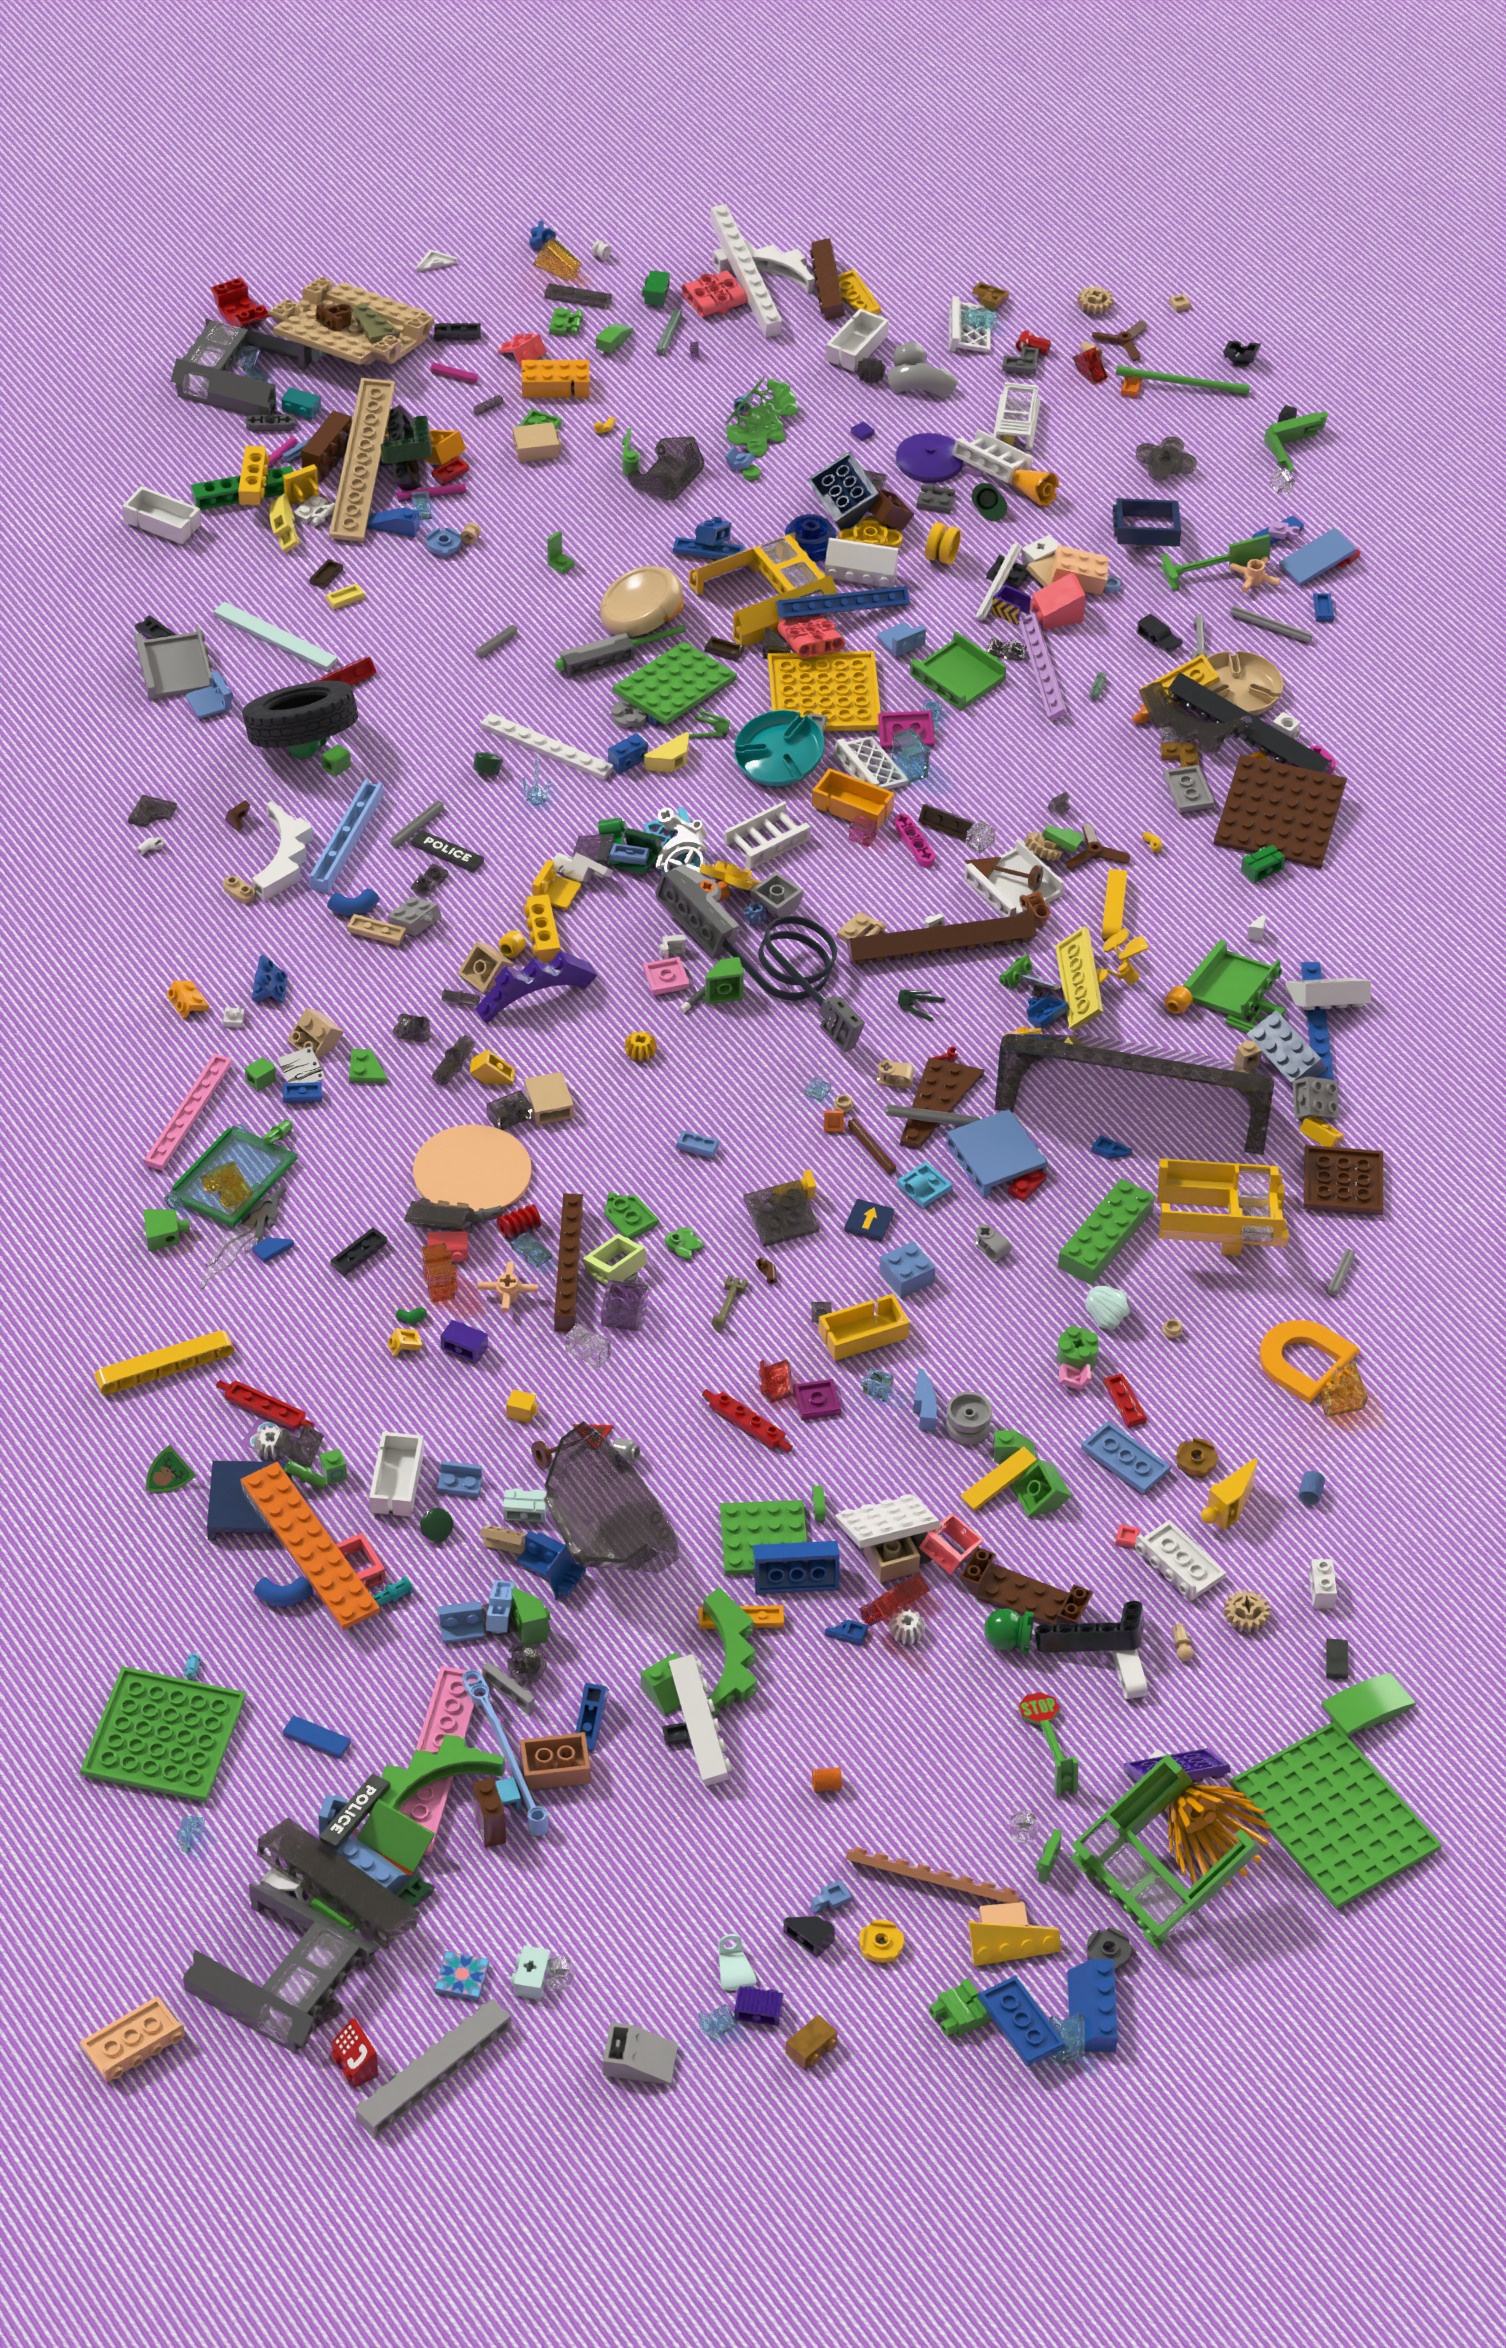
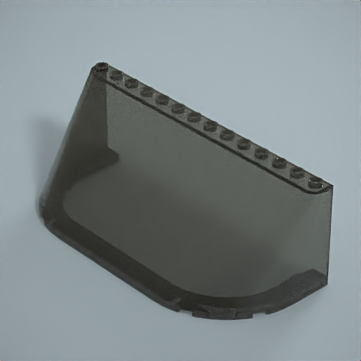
[995,1034,1274,1155]

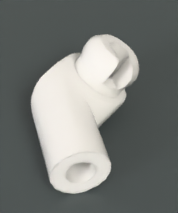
[136,837,164,855]

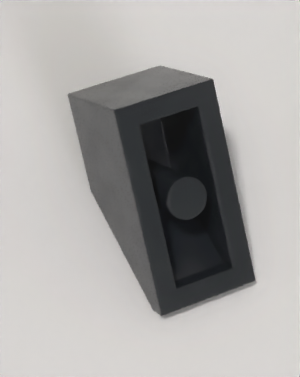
[783,1916,835,1958]

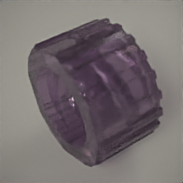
[690,342,699,357]

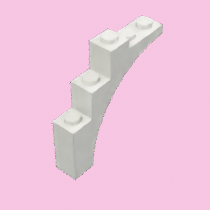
[713,241,815,293]
[252,801,313,901]

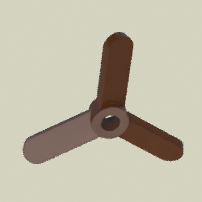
[1091,321,1147,361]
[1066,823,1130,869]

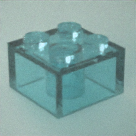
[892,728,931,783]

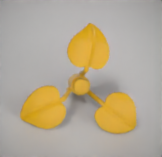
[1096,928,1150,985]

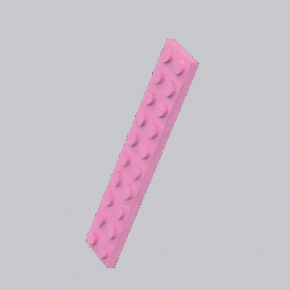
[398,1666,483,1856]

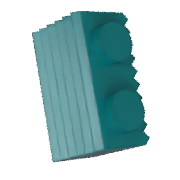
[281,387,321,419]

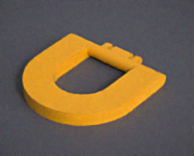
[1259,1320,1360,1404]

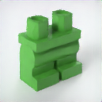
[929,1978,991,2037]

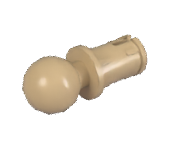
[1172,1623,1193,1662]

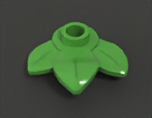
[665,1227,704,1259]

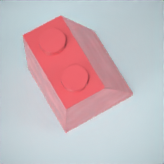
[1030,573,1086,630]

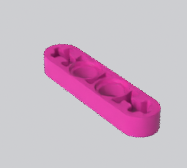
[894,814,935,868]

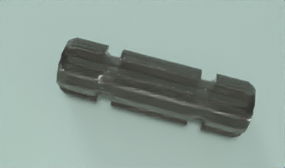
[473,395,503,416]

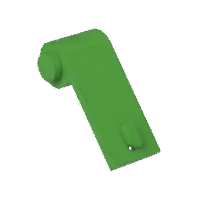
[622,428,639,478]

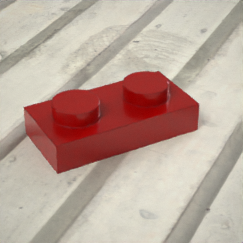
[431,457,469,485]
[1008,1170,1047,1203]

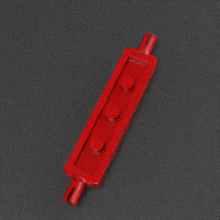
[216,1380,315,1431]
[702,1389,793,1453]

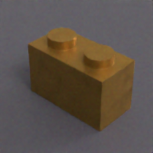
[785,2014,838,2071]

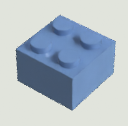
[879,1241,935,1298]

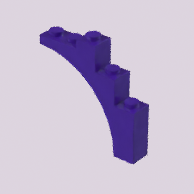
[475,951,598,1023]

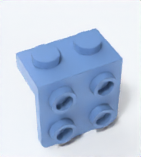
[877,622,926,657]
[186,671,233,718]

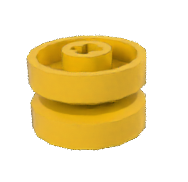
[925,522,962,565]

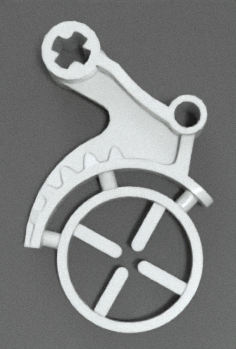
[656,808,708,874]

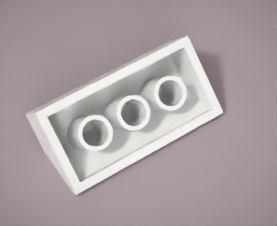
[824,538,898,588]
[1286,978,1371,1010]

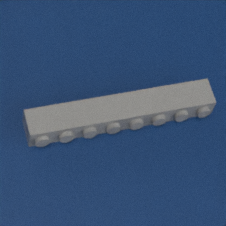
[355,1999,511,2139]

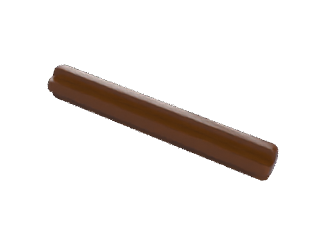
[848,1118,897,1175]

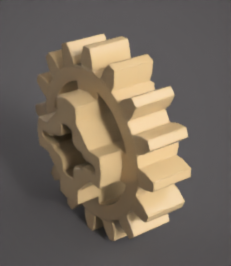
[1077,286,1114,314]
[1024,832,1064,861]
[1224,1589,1270,1632]

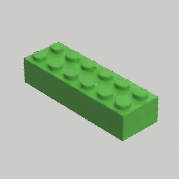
[1058,1178,1155,1285]

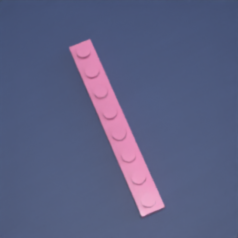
[144,1053,232,1171]

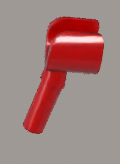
[932,1047,958,1062]

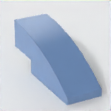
[913,1368,937,1431]

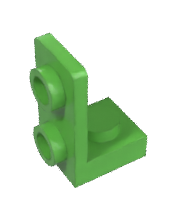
[547,531,575,575]

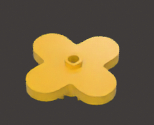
[838,515,902,548]
[699,860,761,890]

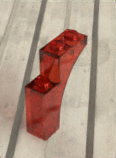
[859,1572,930,1627]

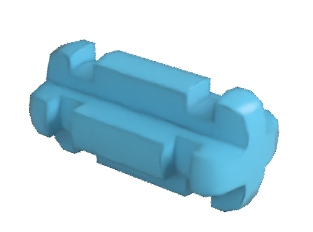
[184,1653,201,1679]

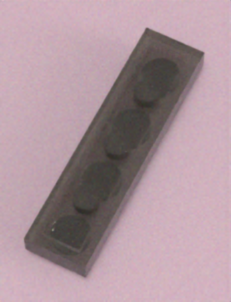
[544,283,613,309]

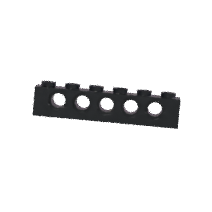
[388,405,421,491]

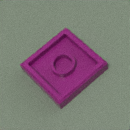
[793,1379,842,1421]

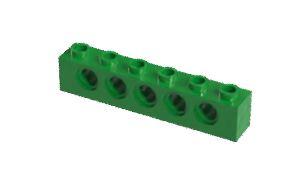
[191,466,294,510]

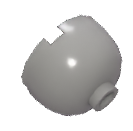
[893,342,927,367]

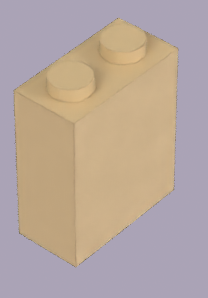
[512,422,562,462]
[524,1072,574,1125]

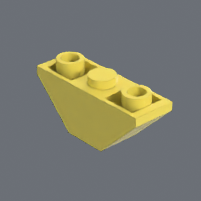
[644,732,689,772]

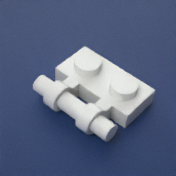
[293,495,335,527]

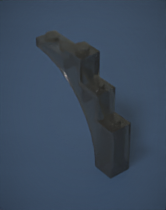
[1138,682,1253,754]

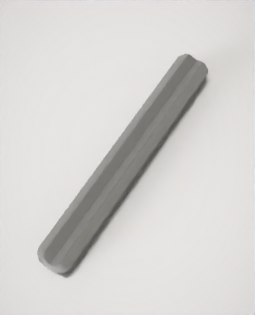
[390,800,444,847]

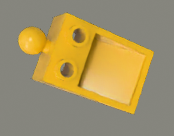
[1201,1458,1258,1530]

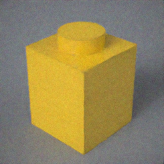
[506,1390,539,1423]

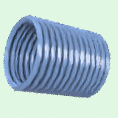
[1298,1471,1325,1505]

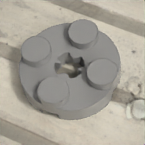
[611,699,647,729]

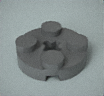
[1087,1928,1132,1973]

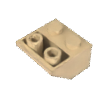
[287,1008,344,1059]

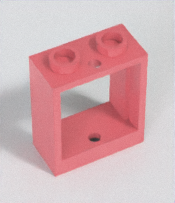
[919,1513,984,1575]
[336,1533,386,1589]

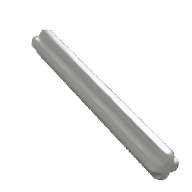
[1230,606,1313,643]
[885,1104,980,1126]

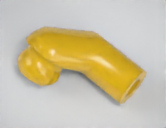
[593,417,616,434]
[1142,831,1162,852]

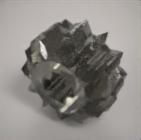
[857,357,885,384]

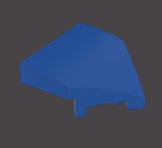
[1026,993,1070,1029]

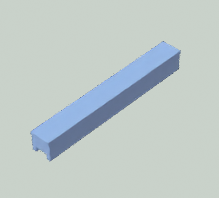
[310,779,383,894]

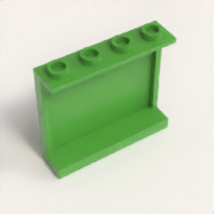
[910,631,1006,711]
[1183,940,1282,1019]

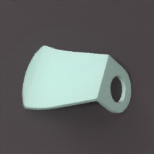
[718,1934,757,1990]

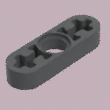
[245,414,295,432]

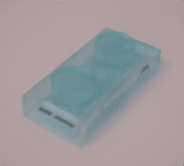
[963,308,998,328]
[411,491,432,520]

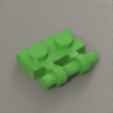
[549,308,583,336]

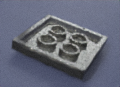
[743,1180,820,1247]

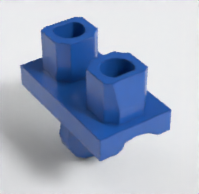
[529,220,557,252]

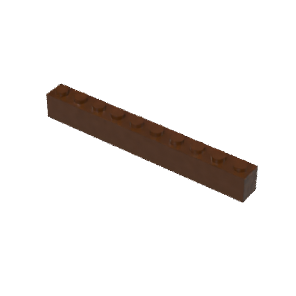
[847,914,1037,965]

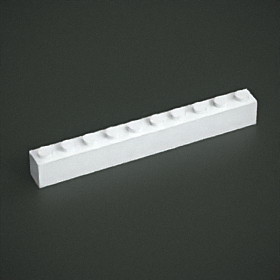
[710,204,782,338]

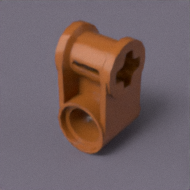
[1019,890,1050,928]

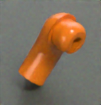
[1132,704,1150,724]

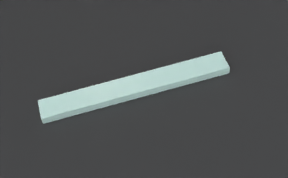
[213,602,338,671]

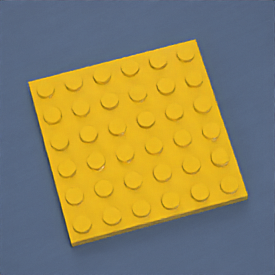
[767,651,881,731]

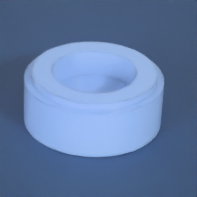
[1104,577,1121,593]

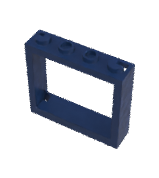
[1112,498,1181,547]

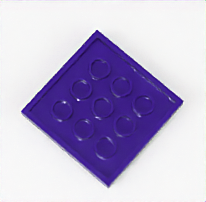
[1123,1748,1231,1783]

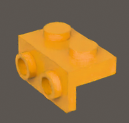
[167,980,209,1019]

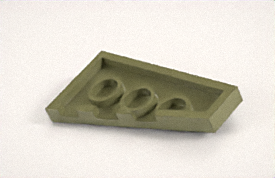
[352,304,400,343]

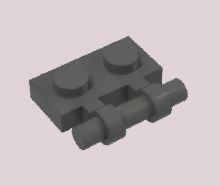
[916,484,956,513]

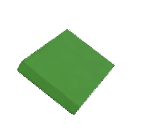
[357,1800,436,1872]

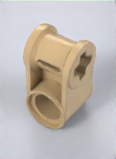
[876,1060,914,1089]

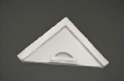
[416,250,457,272]

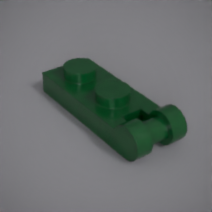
[376,1874,435,1929]

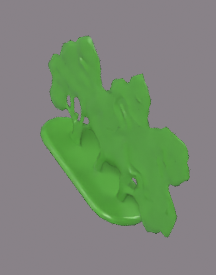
[726,376,799,457]

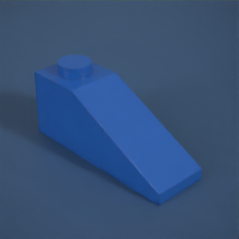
[367,507,420,538]
[575,1682,609,1751]

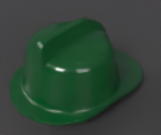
[971,483,1008,521]

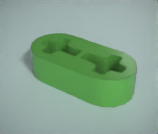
[812,1485,826,1521]

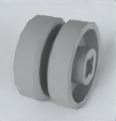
[946,1392,992,1445]

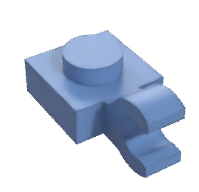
[810,1880,852,1914]

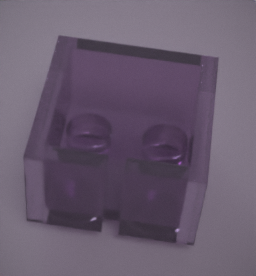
[601,1280,648,1331]

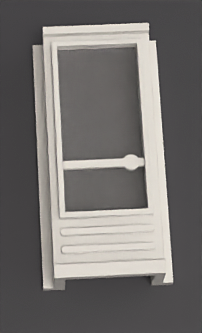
[993,382,1041,450]

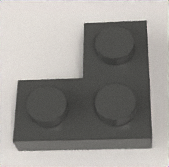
[1002,346,1039,374]

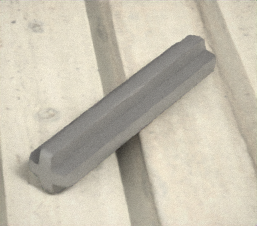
[476,625,518,658]
[1327,1249,1355,1296]

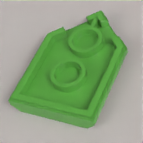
[604,1192,659,1240]

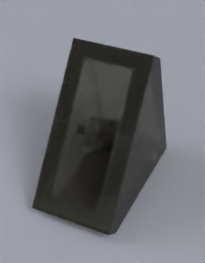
[763,627,791,659]

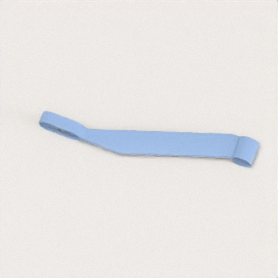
[462,1670,549,1836]

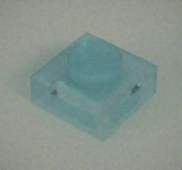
[805,1077,831,1102]

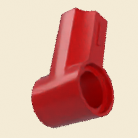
[1016,331,1051,355]

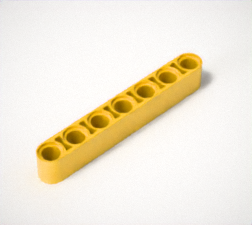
[94,1330,234,1395]

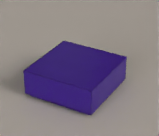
[851,421,875,441]

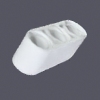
[1112,1649,1148,1699]

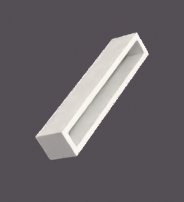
[669,1654,732,1786]

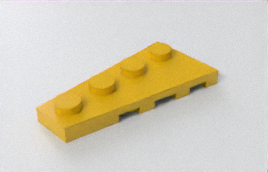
[838,269,882,315]
[968,1921,1062,1966]

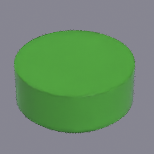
[743,465,760,481]

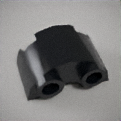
[1223,340,1261,367]

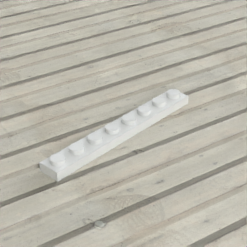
[481,712,614,781]

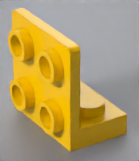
[532,859,581,910]

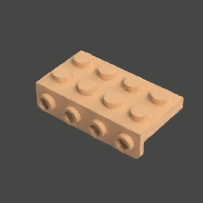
[80,1996,185,2082]

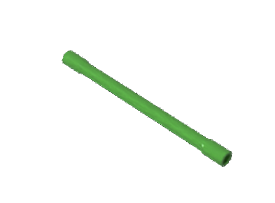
[1116,365,1250,395]

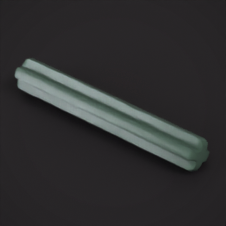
[656,309,682,355]

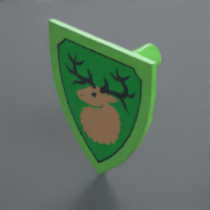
[146,1445,197,1492]

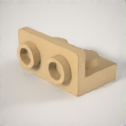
[480,1525,526,1554]

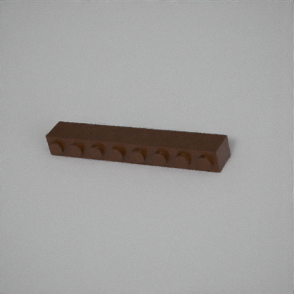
[554,1193,583,1332]

